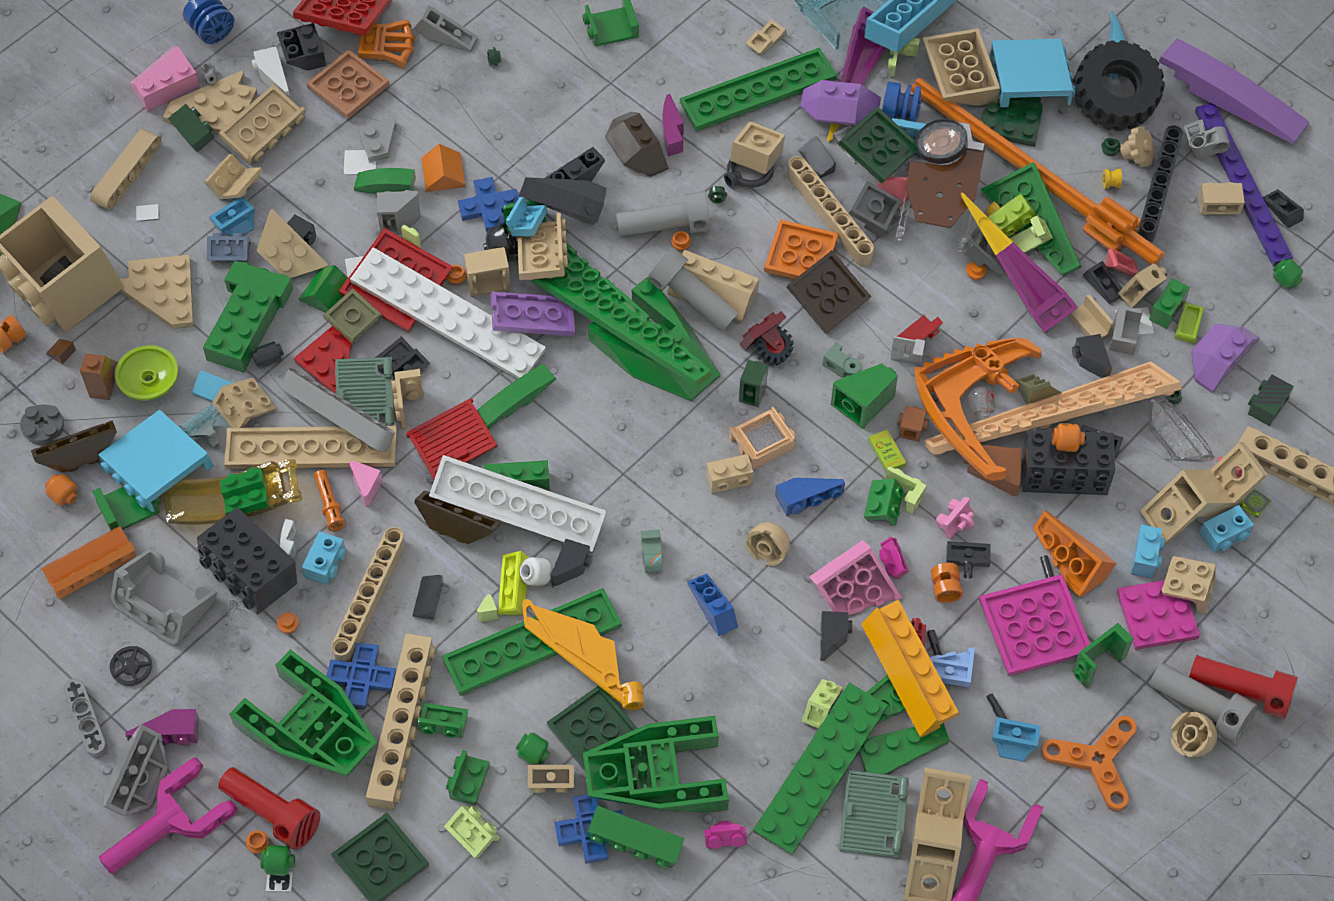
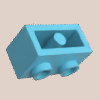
[1199,505,1254,553]
[1131,525,1165,578]
[301,531,347,585]

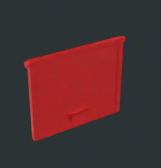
[405,398,498,480]

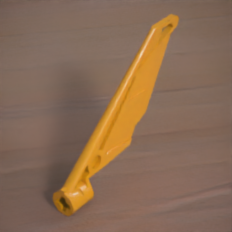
[522,599,645,711]

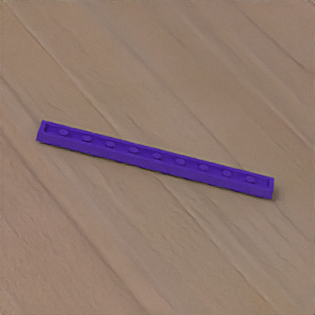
[1195,103,1293,267]

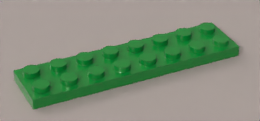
[680,47,837,131]
[442,588,622,696]
[753,682,888,856]

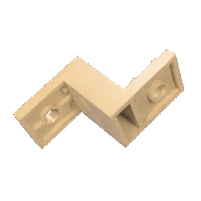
[1140,442,1268,544]
[903,767,971,901]

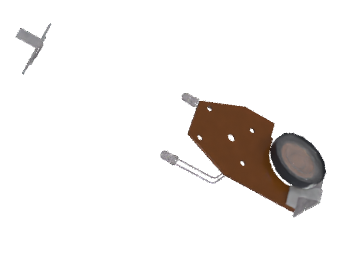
[891,119,986,365]

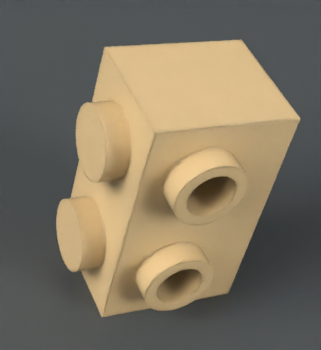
[1198,182,1245,215]
[706,454,753,494]
[527,765,574,793]

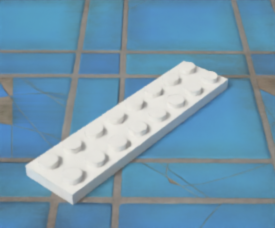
[429,455,607,552]

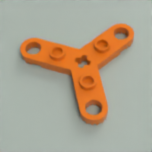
[1041,716,1137,812]

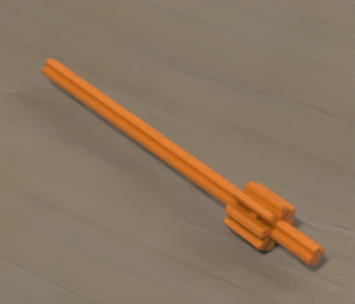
[911,78,1165,265]

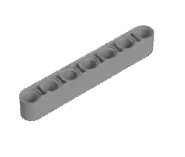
[280,368,395,452]

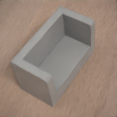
[1109,305,1143,355]

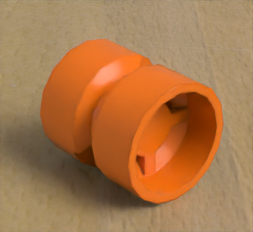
[0,315,27,353]
[930,563,963,603]

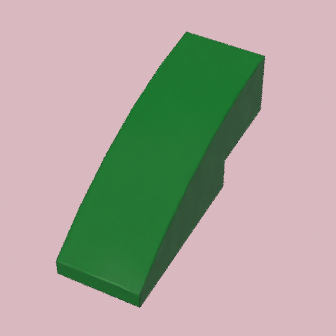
[354,168,416,194]

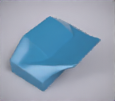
[210,197,255,236]
[992,717,1041,761]

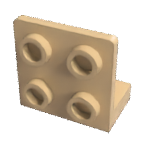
[204,154,263,199]
[391,369,424,429]
[212,378,276,428]
[1162,556,1217,614]

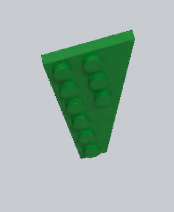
[980,162,1082,276]

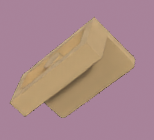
[1069,294,1114,340]

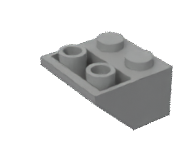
[377,190,421,235]

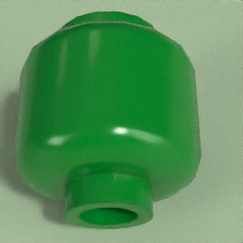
[1273,259,1303,289]
[515,732,550,765]
[260,845,295,876]

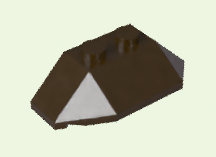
[605,111,668,177]
[31,420,117,473]
[414,490,501,544]

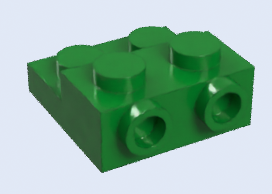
[220,467,269,515]

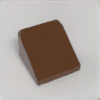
[46,339,76,364]

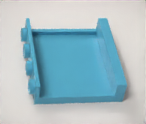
[990,39,1075,107]
[98,410,214,512]

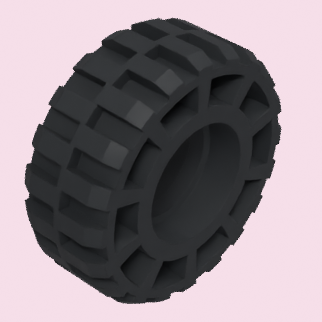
[1073,40,1165,131]

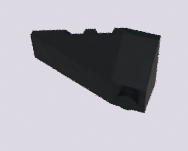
[519,177,607,225]

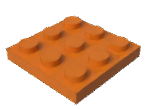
[764,219,838,279]

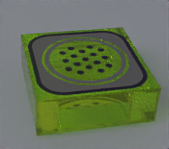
[1240,489,1271,518]

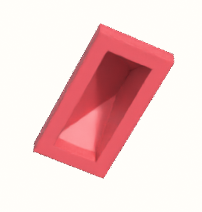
[877,177,909,208]
[1105,248,1139,277]

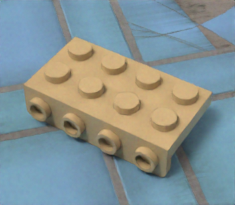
[218,84,306,165]
[518,213,568,280]

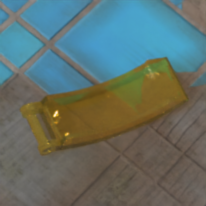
[163,459,302,525]

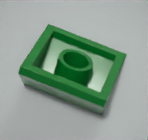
[299,265,348,313]

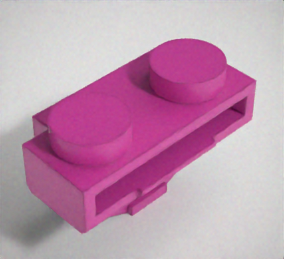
[879,537,909,579]
[704,820,747,849]

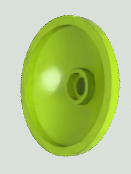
[115,345,179,401]

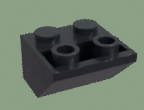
[277,23,326,71]

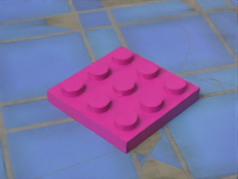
[1117,580,1200,650]

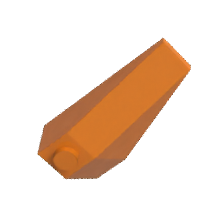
[1033,511,1117,597]

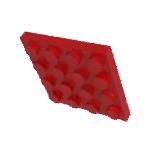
[293,0,392,36]
[339,228,453,333]

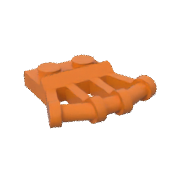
[358,20,415,68]

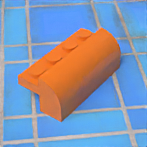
[40,526,137,599]

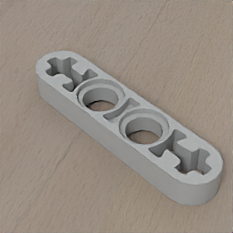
[64,678,107,758]

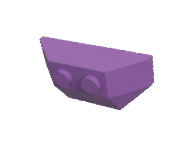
[801,80,881,126]
[1191,324,1260,393]

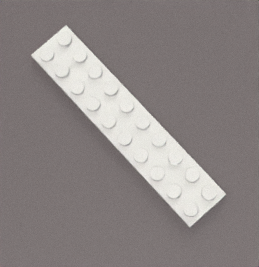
[350,247,546,379]

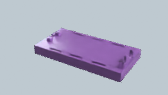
[490,292,575,336]

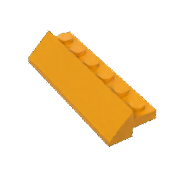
[861,599,960,738]

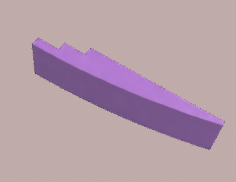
[1159,38,1309,144]

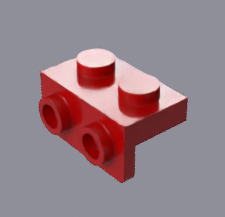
[897,315,943,352]

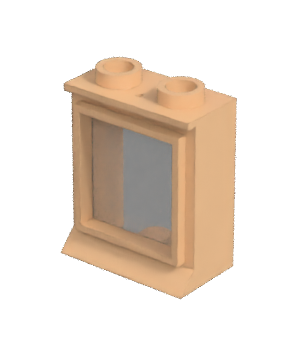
[729,407,796,469]

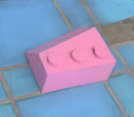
[130,46,200,112]
[809,540,902,615]

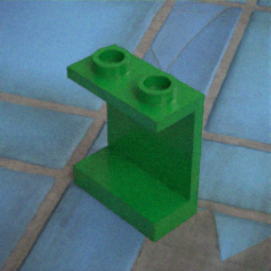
[582,0,639,47]
[92,487,161,530]
[1072,623,1134,687]

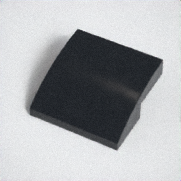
[375,336,430,381]

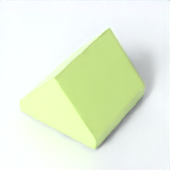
[477,594,498,622]

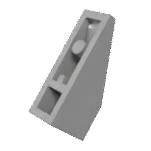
[413,5,478,52]

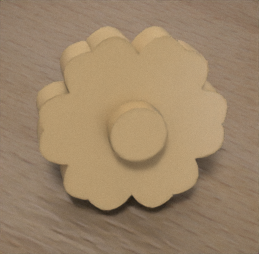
[1121,126,1155,168]

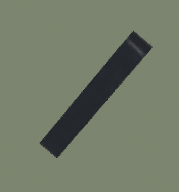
[1137,125,1183,243]

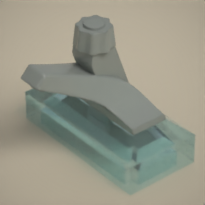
[178,404,220,448]

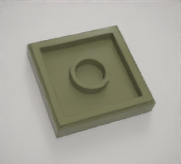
[323,289,382,344]

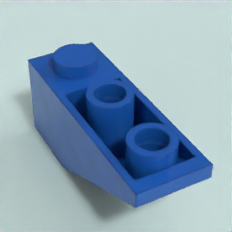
[775,478,845,516]
[688,573,738,636]

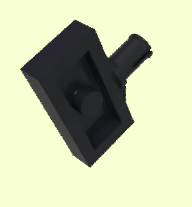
[946,541,991,579]

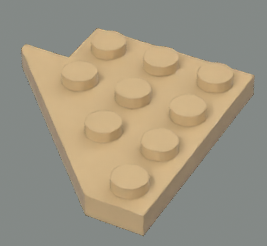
[163,71,258,134]
[120,255,194,329]

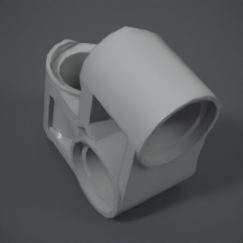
[1184,119,1230,159]

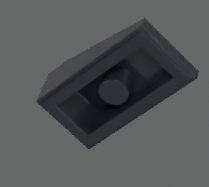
[1263,189,1304,228]
[1083,261,1122,304]

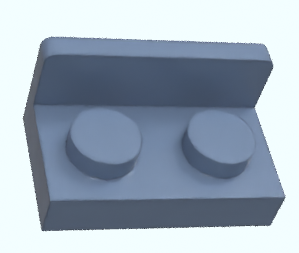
[207,233,251,262]

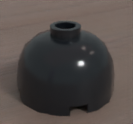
[483,221,518,262]

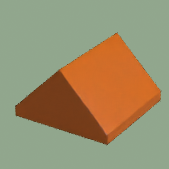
[421,143,465,192]

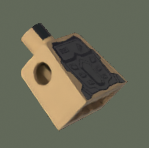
[1118,264,1167,308]

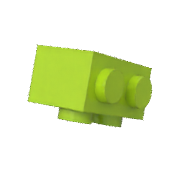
[988,194,1038,238]

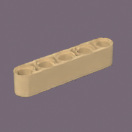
[90,129,162,210]

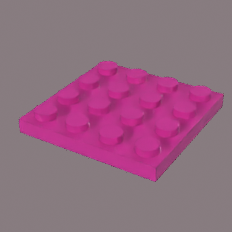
[979,574,1090,676]

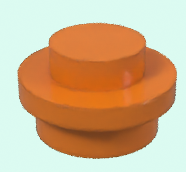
[671,231,691,250]
[966,262,987,281]
[447,265,466,284]
[277,612,299,634]
[246,831,269,854]

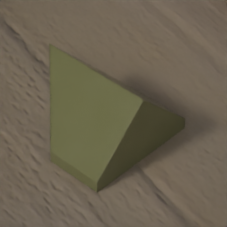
[1015,374,1062,404]

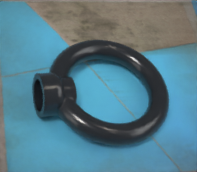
[724,160,774,188]

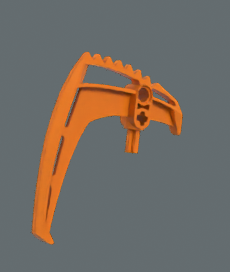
[914,338,1041,481]

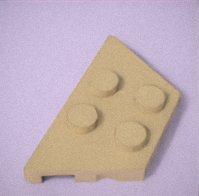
[257,209,328,278]

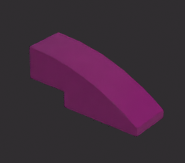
[662,94,684,156]

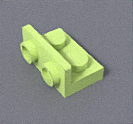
[444,806,501,858]

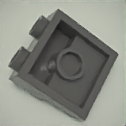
[849,181,902,237]
[964,227,1004,276]

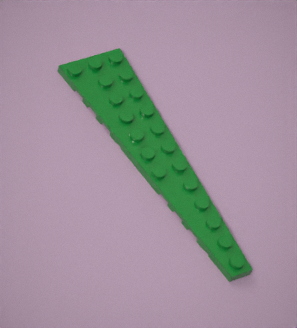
[518,243,711,387]

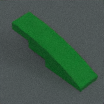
[477,364,556,430]

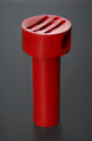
[1189,655,1298,719]
[218,767,321,850]

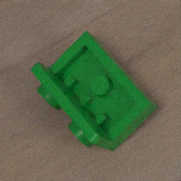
[864,478,904,525]
[417,703,468,738]

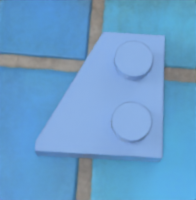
[930,647,975,688]

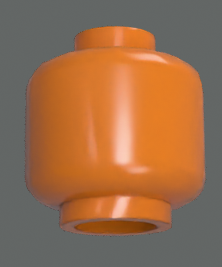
[1052,423,1085,452]
[45,474,78,506]

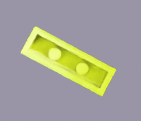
[498,551,529,616]

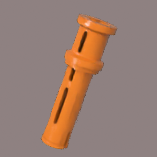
[314,470,346,532]

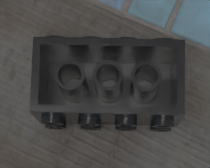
[1021,428,1116,495]
[197,507,297,615]

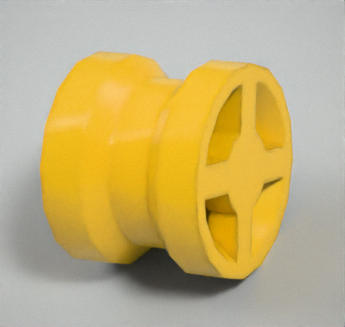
[1102,169,1122,189]

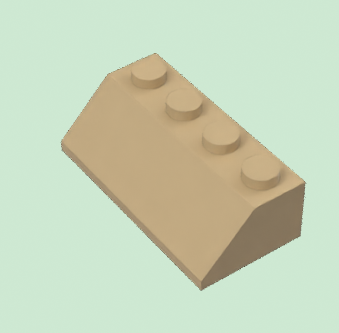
[668,250,759,323]

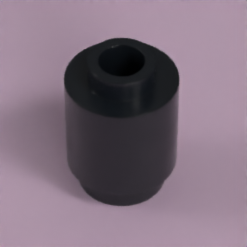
[251,341,284,367]

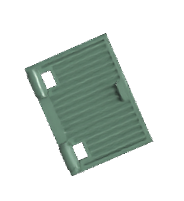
[335,357,394,427]
[839,770,909,858]

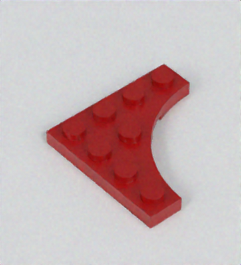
[294,326,352,394]

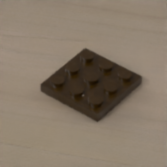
[786,250,872,334]

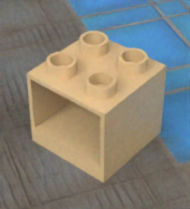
[0,195,124,333]

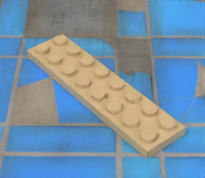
[224,426,397,469]

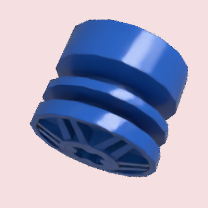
[182,0,235,44]
[882,81,922,122]

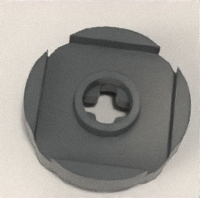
[20,404,64,445]

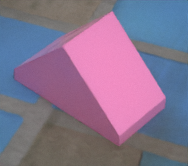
[349,461,382,507]

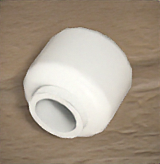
[520,557,552,586]

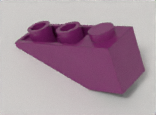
[125,709,199,746]

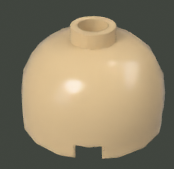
[745,522,790,566]
[1171,712,1218,758]

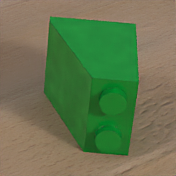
[831,363,898,429]

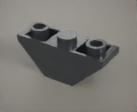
[545,147,605,182]

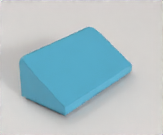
[192,370,232,402]

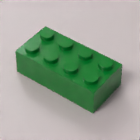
[203,282,279,373]

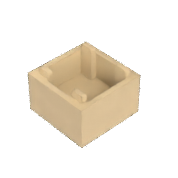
[730,121,785,174]
[464,247,511,297]

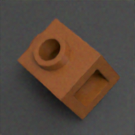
[897,406,929,442]

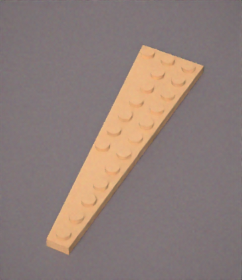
[924,362,1182,455]

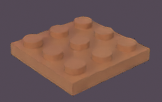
[306,49,390,119]

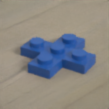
[458,177,519,233]
[327,643,396,709]
[554,794,623,864]

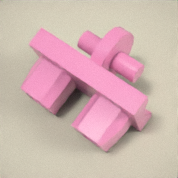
[936,497,975,539]

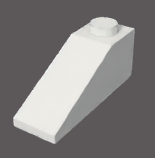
[251,47,290,99]

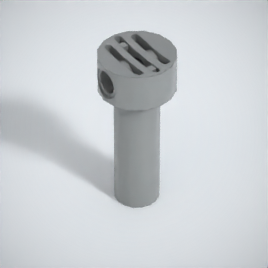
[617,191,711,237]
[647,247,739,331]
[1150,663,1258,744]

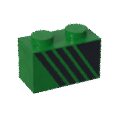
[1149,278,1190,329]

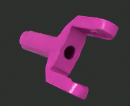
[99,757,238,875]
[952,779,1044,901]

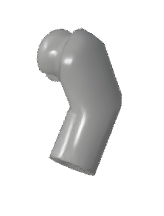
[202,62,216,84]

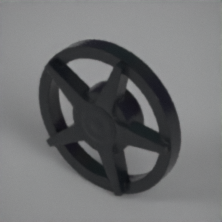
[110,646,152,686]

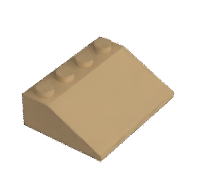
[922,28,1000,106]

